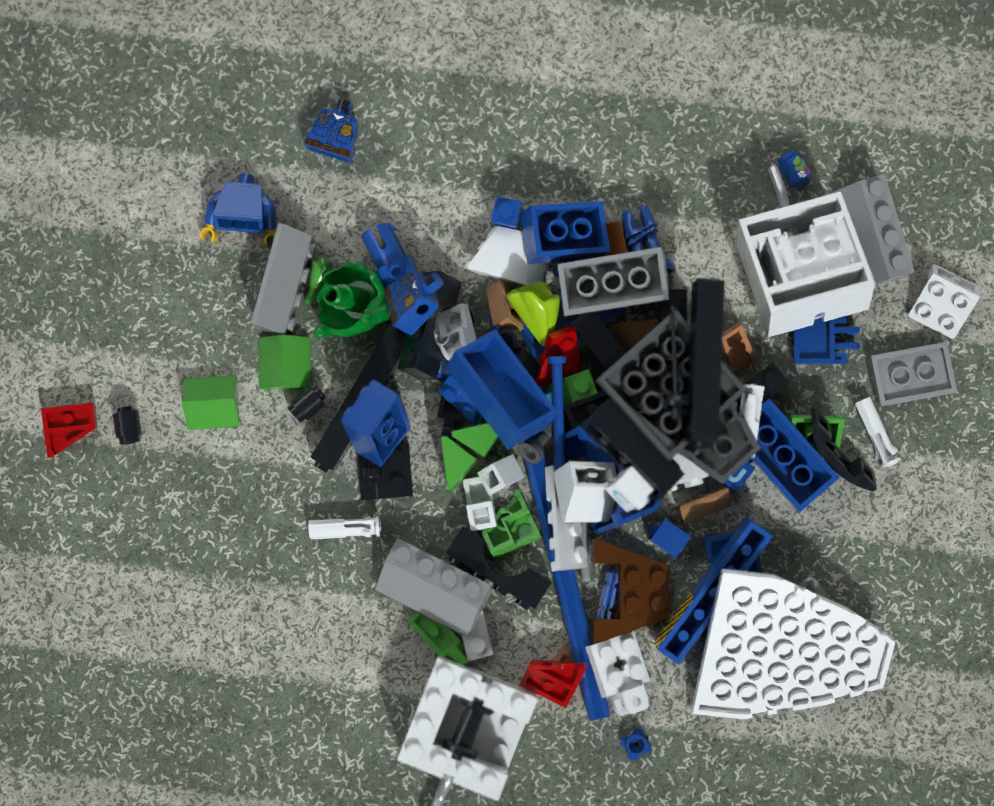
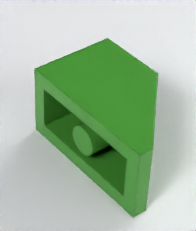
[541,369,597,406]

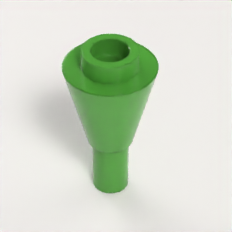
[304,257,334,305]

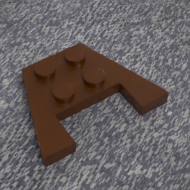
[591,540,669,643]

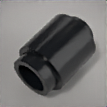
[287,386,326,423]
[112,406,142,445]

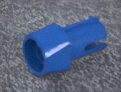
[361,223,418,289]

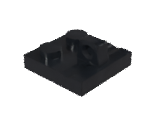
[358,444,413,500]

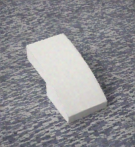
[463,477,497,531]

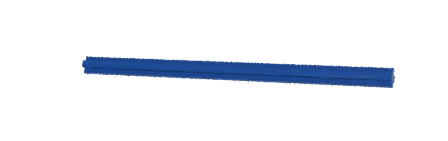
[488,314,611,721]

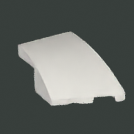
[464,226,547,286]

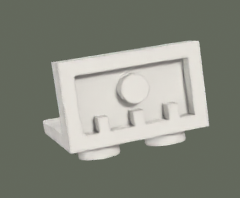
[908,264,980,339]

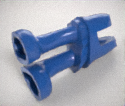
[622,205,676,274]

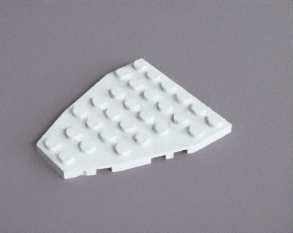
[691,569,895,719]

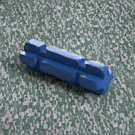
[596,571,618,619]

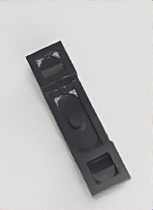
[811,407,877,492]

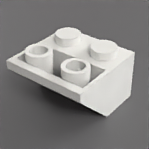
[553,461,616,522]

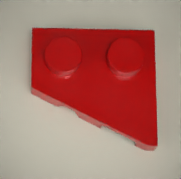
[533,325,582,388]
[41,402,98,458]
[519,660,588,708]

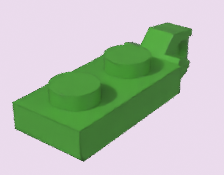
[407,611,469,666]

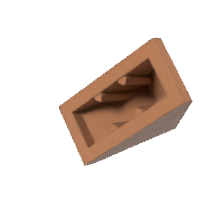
[722,322,757,373]

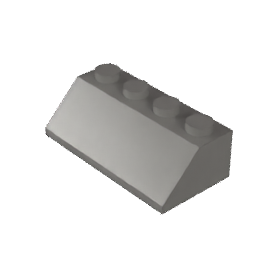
[830,174,915,287]
[251,223,317,335]
[557,247,669,316]
[375,538,492,638]

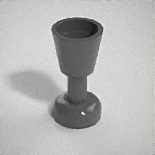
[519,417,569,464]

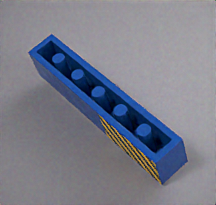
[654,516,773,665]

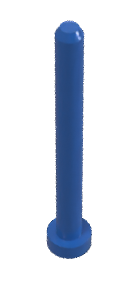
[548,356,566,471]

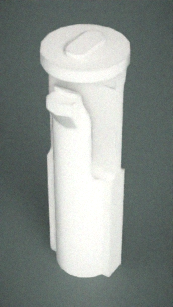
[740,384,765,457]
[855,397,901,468]
[308,516,381,539]

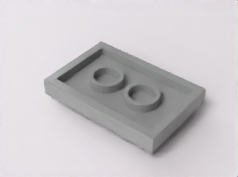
[869,342,958,407]

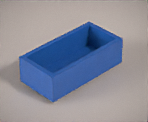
[446,330,558,450]

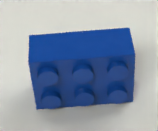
[520,201,610,264]
[341,380,411,468]

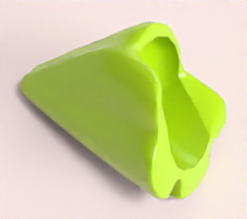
[506,281,560,347]

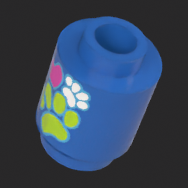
[777,150,813,190]

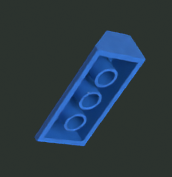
[751,399,840,512]

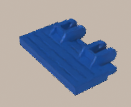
[794,316,860,365]

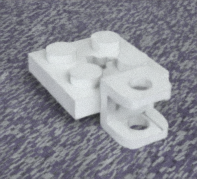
[585,631,650,716]

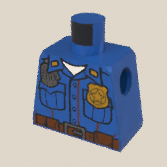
[304,99,359,164]
[384,271,444,335]

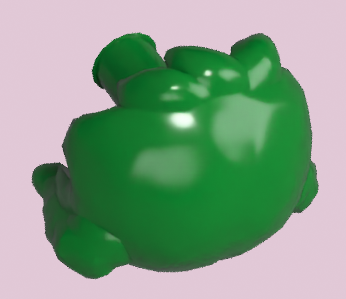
[314,261,390,338]

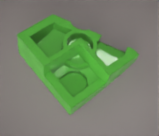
[481,489,542,560]

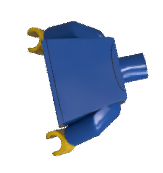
[200,173,277,247]

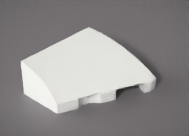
[434,304,476,361]

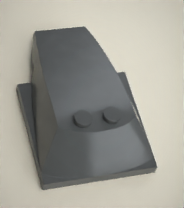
[596,310,761,484]

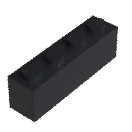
[580,398,685,502]

